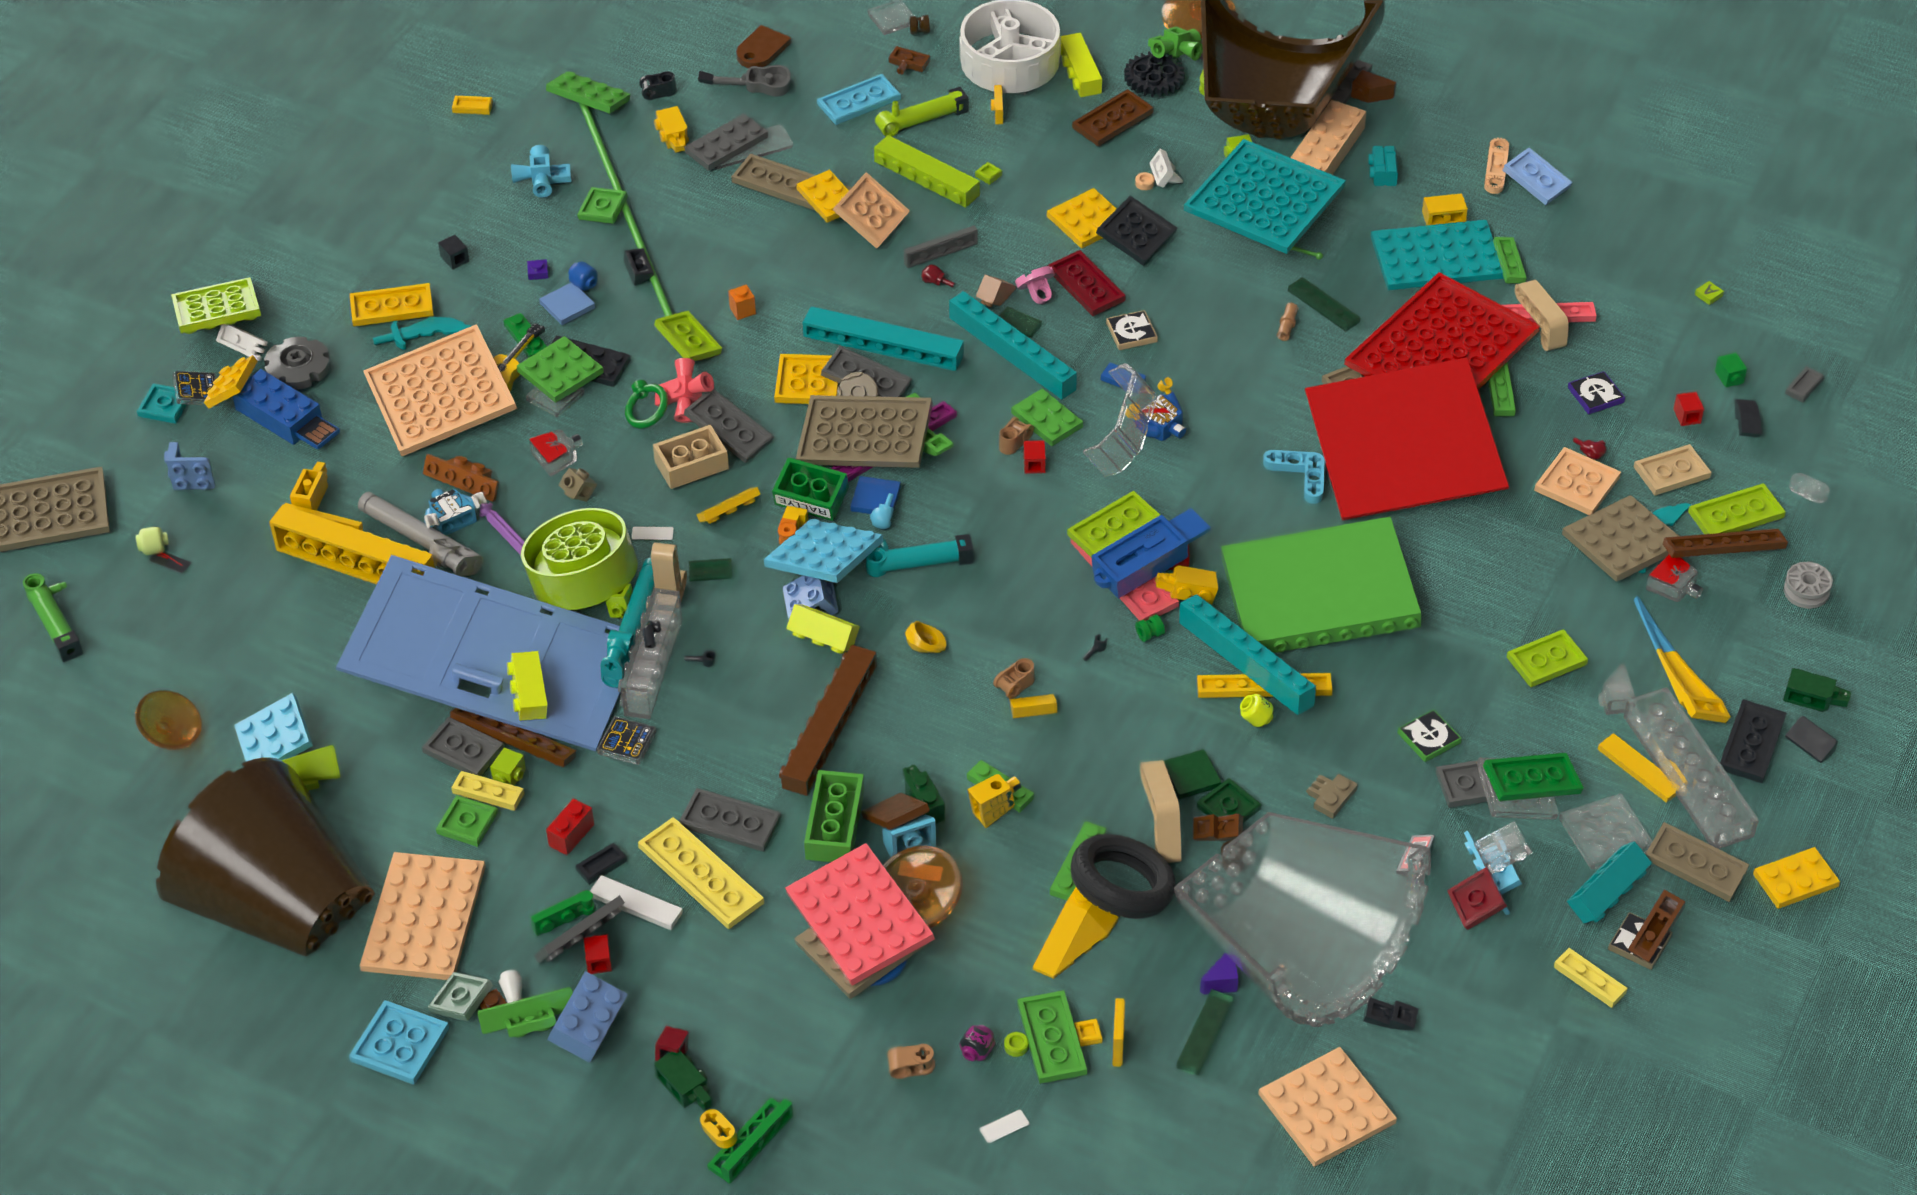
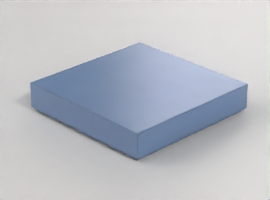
[539,283,595,325]

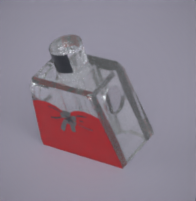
[529,429,583,477]
[1646,555,1703,602]

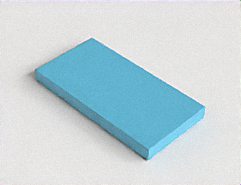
[817,74,901,125]

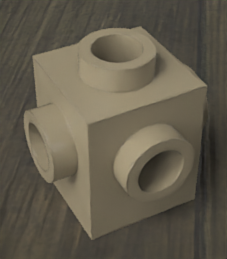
[559,468,598,502]

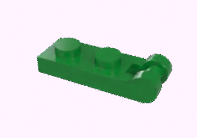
[530,890,595,936]

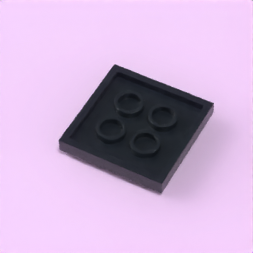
[1096,195,1177,266]

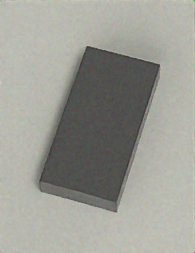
[1785,366,1824,403]

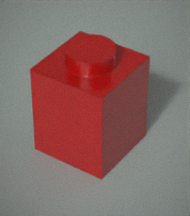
[1673,392,1704,426]
[1023,440,1046,474]
[584,935,612,974]

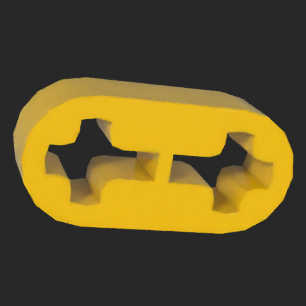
[700,1109,737,1149]

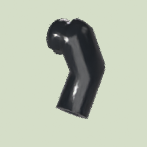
[643,620,661,648]

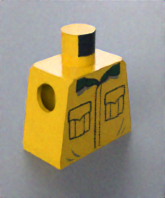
[967,774,1022,828]

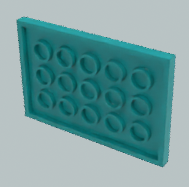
[1370,220,1504,290]

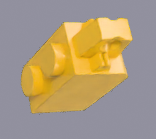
[654,106,689,153]
[290,461,328,511]
[1155,565,1218,605]

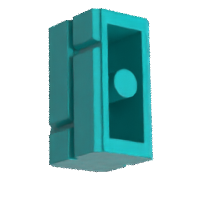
[1368,146,1398,186]

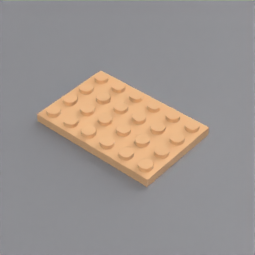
[360,852,486,980]

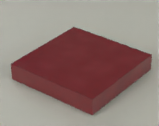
[1447,867,1507,930]

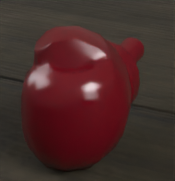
[921,264,955,287]
[1573,437,1607,460]

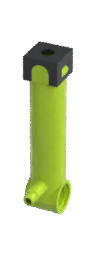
[875,87,969,137]

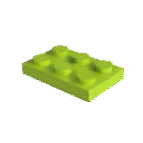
[654,311,722,361]
[1507,629,1588,688]

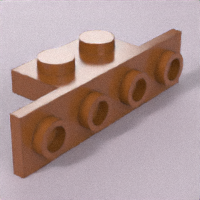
[423,454,499,502]

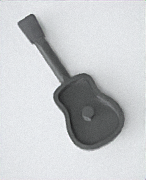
[698,65,791,97]

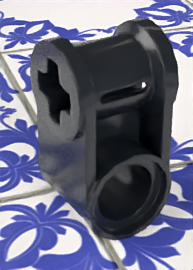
[639,71,677,100]

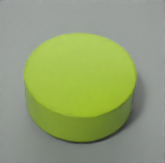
[1004,1032,1028,1057]

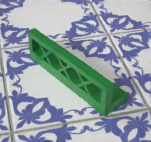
[707,1097,794,1184]

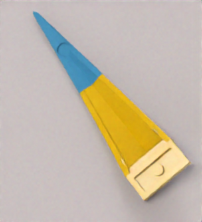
[1634,596,1731,723]

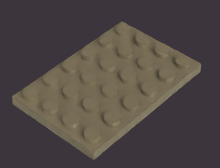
[796,395,933,468]
[0,467,110,552]

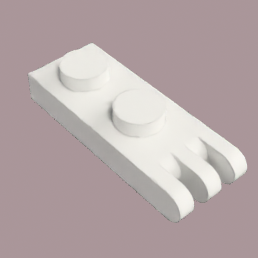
[216,324,268,361]

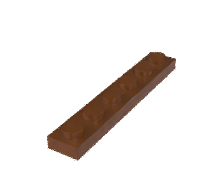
[1663,529,1788,558]
[450,708,576,768]

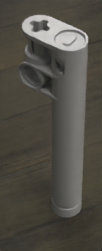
[358,492,483,576]

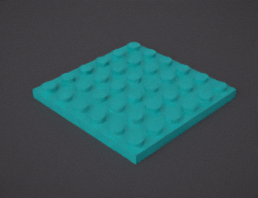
[1184,139,1346,254]

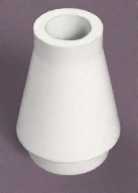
[499,970,522,1003]

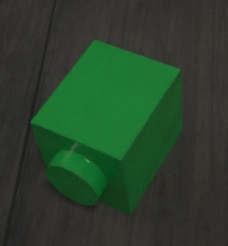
[1714,352,1747,388]

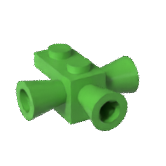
[1148,26,1203,61]

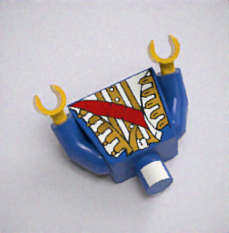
[1124,377,1186,441]

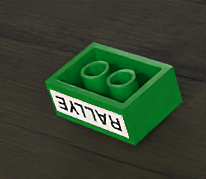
[772,457,849,521]

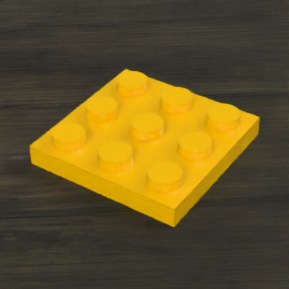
[1047,188,1117,249]
[774,354,839,404]

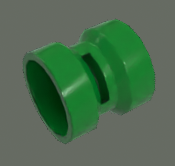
[1135,614,1165,642]

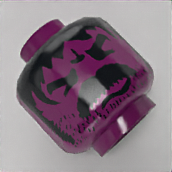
[959,1025,995,1061]

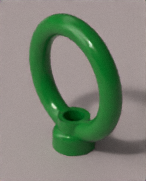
[625,380,668,429]

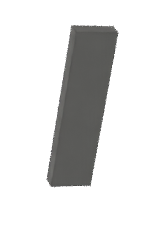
[904,225,978,268]

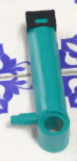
[866,534,974,577]

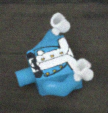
[424,489,487,535]

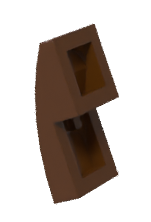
[1193,814,1243,841]

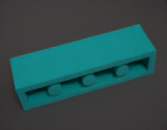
[1566,841,1652,924]

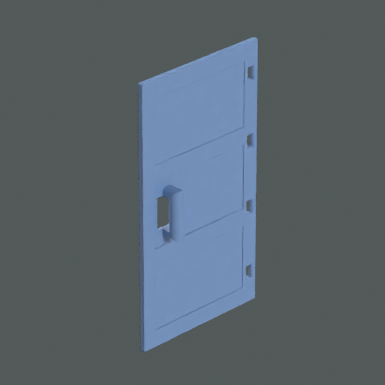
[336,555,643,751]

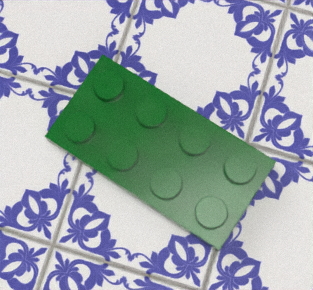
[1483,753,1584,801]

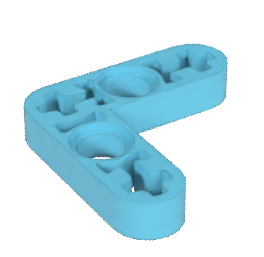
[1263,450,1325,504]

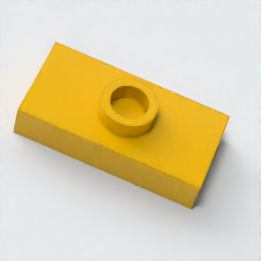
[991,85,1003,124]

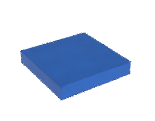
[850,476,901,516]

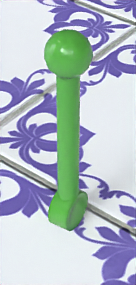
[1291,246,1323,260]

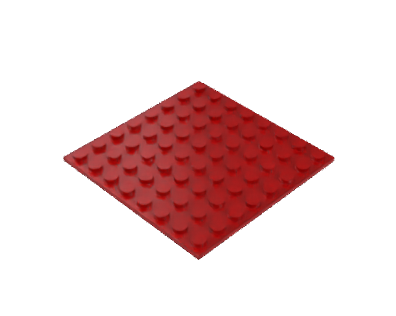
[1305,357,1509,520]

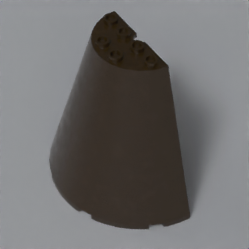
[156,757,375,957]

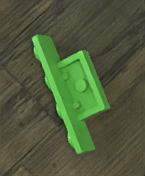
[477,987,573,1038]

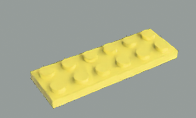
[638,817,764,930]

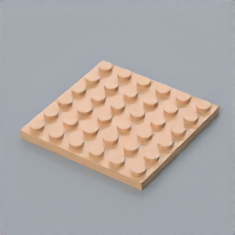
[363,324,517,457]

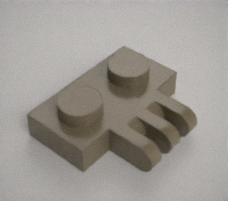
[1306,774,1358,819]

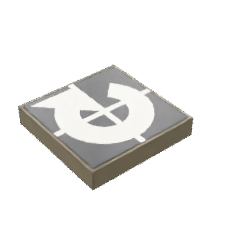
[1608,912,1673,970]

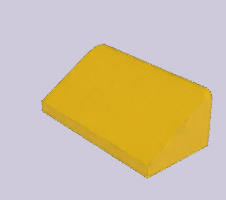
[1009,694,1057,718]

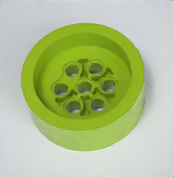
[521,508,638,610]

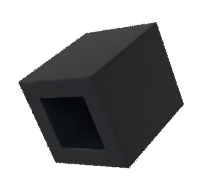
[438,235,469,270]

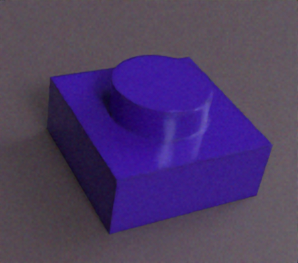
[527,259,548,280]

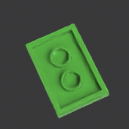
[1011,388,1083,446]

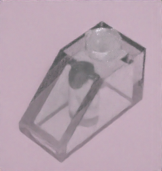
[1599,664,1636,715]

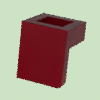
[655,1025,689,1061]

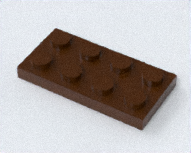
[1072,89,1154,146]

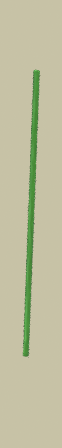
[579,103,683,358]

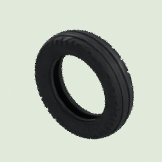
[1071,834,1176,919]

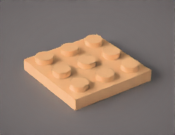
[833,172,910,249]
[1534,447,1621,515]

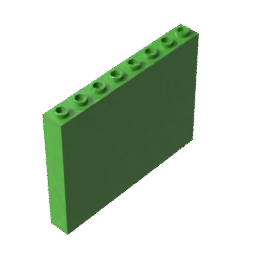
[1221,517,1421,653]

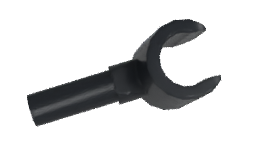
[1083,634,1107,661]
[685,650,716,668]

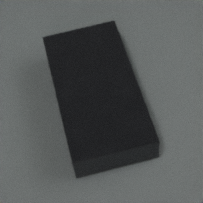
[575,842,627,885]

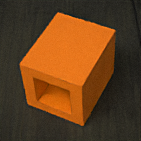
[728,284,756,320]

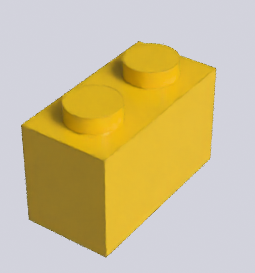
[1422,193,1468,225]

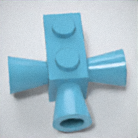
[511,145,571,198]

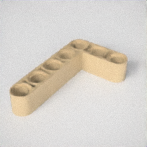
[1140,760,1181,863]

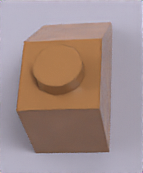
[976,274,1017,307]

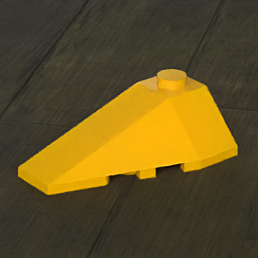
[1033,888,1119,979]

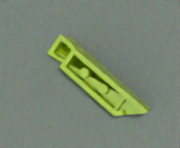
[281,745,341,791]

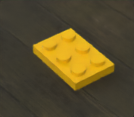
[796,169,849,223]
[204,355,258,409]
[1753,847,1840,909]

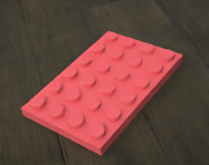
[785,843,935,986]

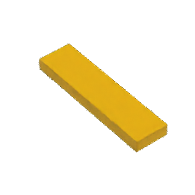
[1597,733,1683,803]

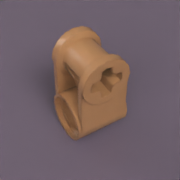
[999,417,1034,455]
[993,658,1035,699]
[887,1044,935,1079]

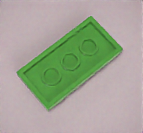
[546,71,630,114]
[1017,990,1087,1084]

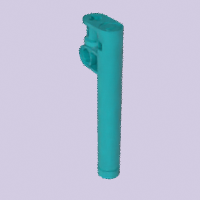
[600,558,655,688]

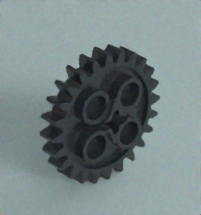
[1124,51,1185,97]

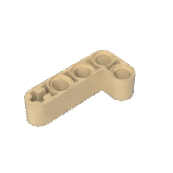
[1515,280,1569,351]
[651,542,687,607]

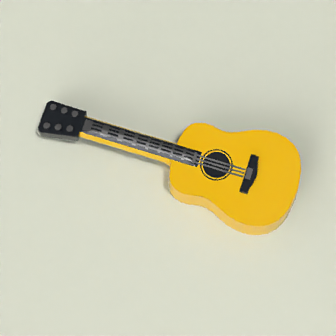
[493,323,545,392]

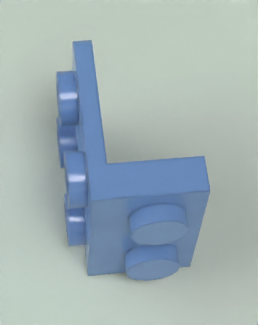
[164,442,215,490]

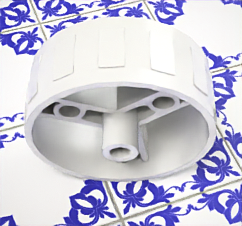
[959,0,1061,93]

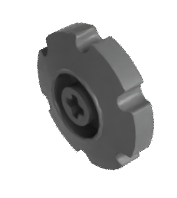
[264,337,331,390]

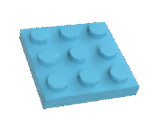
[234,693,313,761]
[349,1000,449,1085]

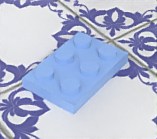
[1503,147,1572,205]

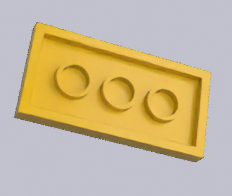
[350,283,434,327]

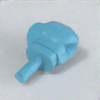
[870,493,894,530]

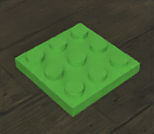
[517,336,604,403]

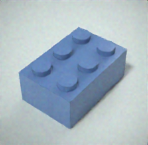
[547,971,628,1063]

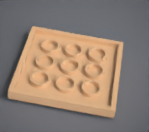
[1259,1047,1397,1167]

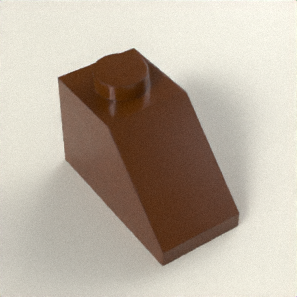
[1351,70,1396,103]

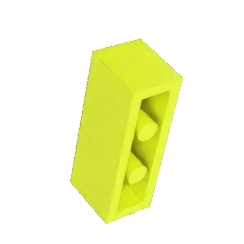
[786,604,860,654]
[507,651,548,721]

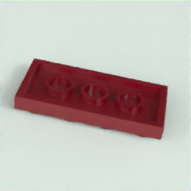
[1047,250,1126,316]

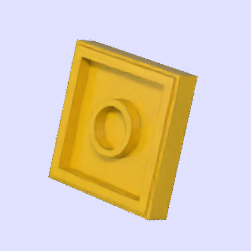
[1112,998,1125,1067]

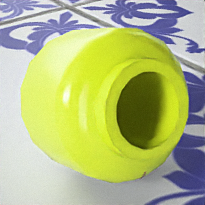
[1240,694,1273,727]

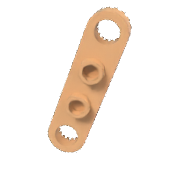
[1484,137,1509,194]

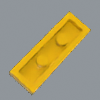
[696,487,760,524]

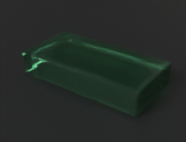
[999,306,1042,338]
[689,558,733,582]

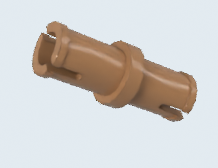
[1277,303,1299,341]

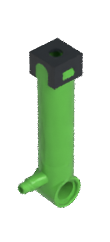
[23,573,83,663]

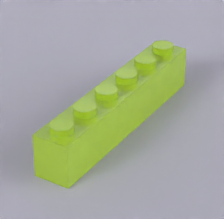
[874,135,980,208]

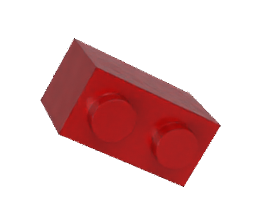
[546,798,595,856]

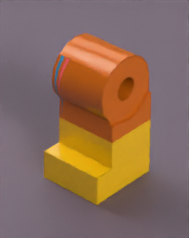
[778,505,808,545]

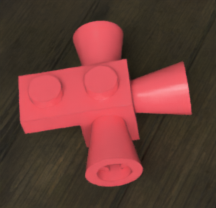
[655,358,714,423]

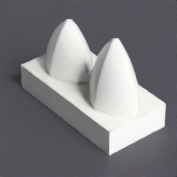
[1150,149,1183,188]

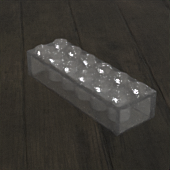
[618,588,683,720]

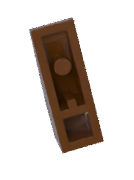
[1628,889,1685,963]

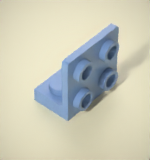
[783,576,838,619]

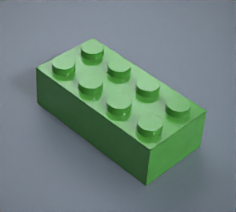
[804,770,864,862]

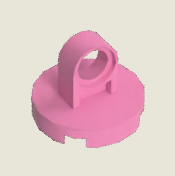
[1015,266,1055,304]

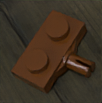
[889,46,930,75]

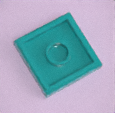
[136,383,190,424]

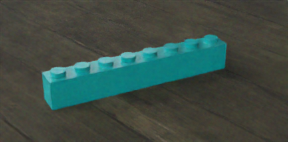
[949,291,1077,400]
[802,306,964,371]
[1179,594,1316,715]

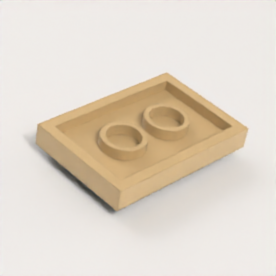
[1634,444,1711,496]

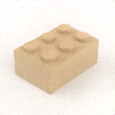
[653,425,729,489]

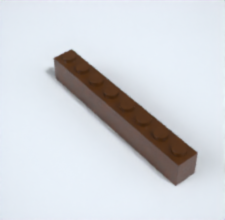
[779,645,877,796]

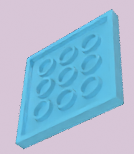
[764,519,883,583]

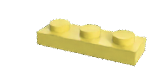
[451,771,524,811]
[1554,948,1627,1008]

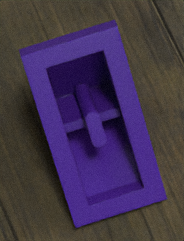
[1200,948,1238,995]

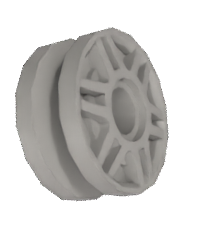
[1783,562,1833,609]

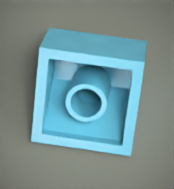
[883,815,936,863]

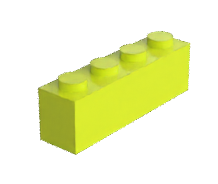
[1060,33,1102,97]

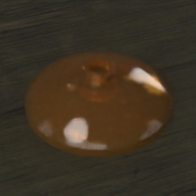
[135,690,202,750]

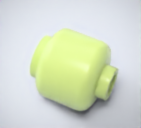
[136,526,169,556]

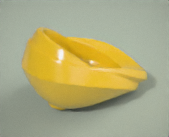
[905,621,946,653]

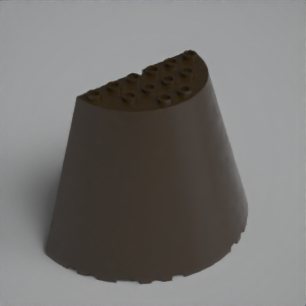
[1201,0,1385,139]

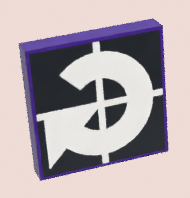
[1568,371,1625,415]

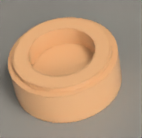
[1135,172,1155,190]

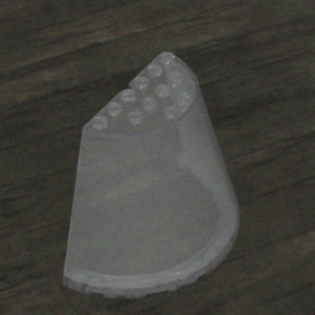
[1174,812,1431,1027]

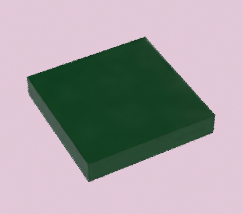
[1163,749,1221,799]
[1196,778,1262,823]

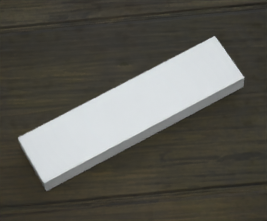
[590,875,683,930]

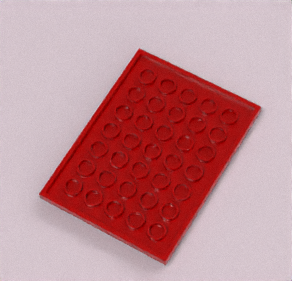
[1344,272,1540,390]

